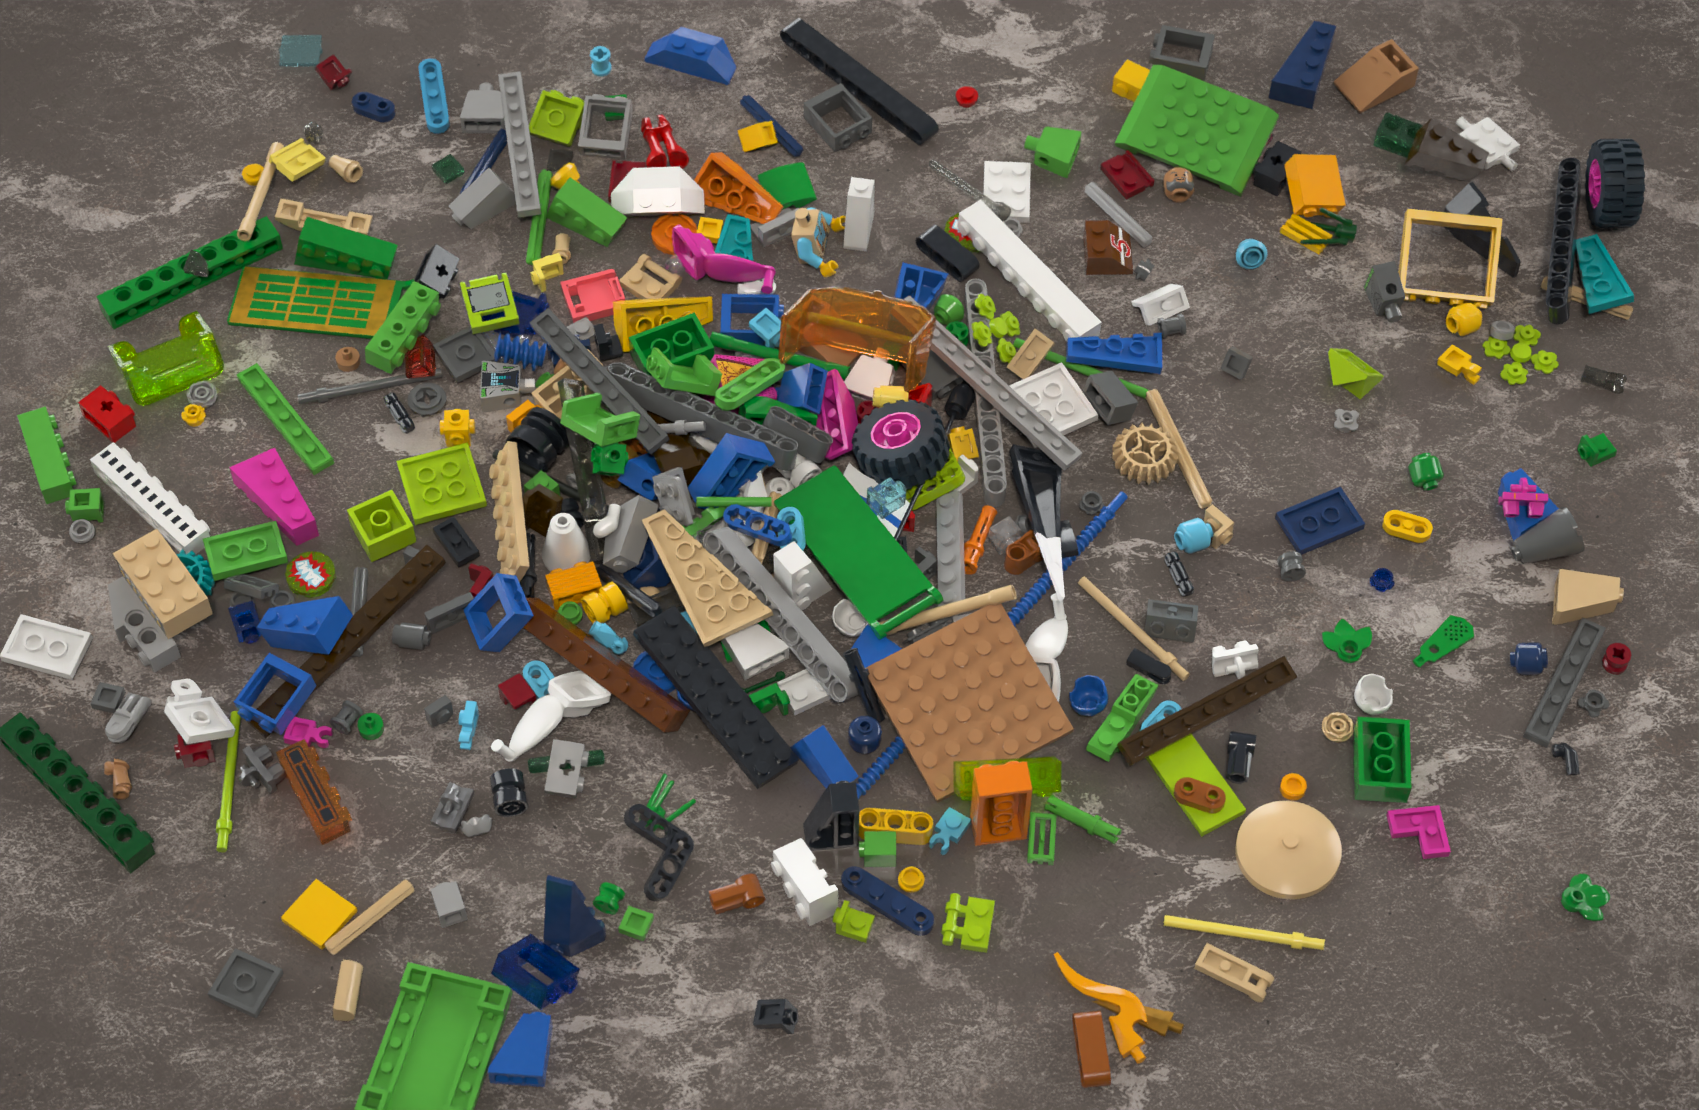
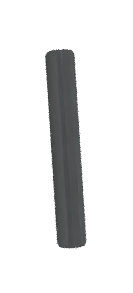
[351,567,368,657]

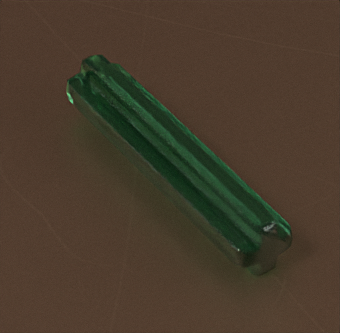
[528,749,605,773]

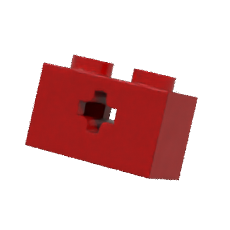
[78,385,136,443]

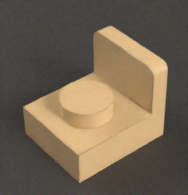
[1204,504,1234,549]

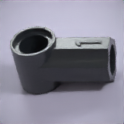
[1226,731,1256,784]

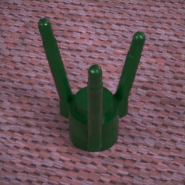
[1300,208,1357,246]

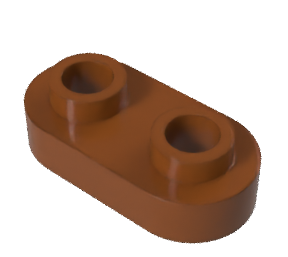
[1174,777,1226,814]

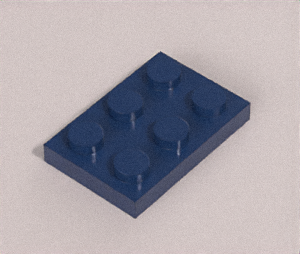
[1275,486,1365,555]

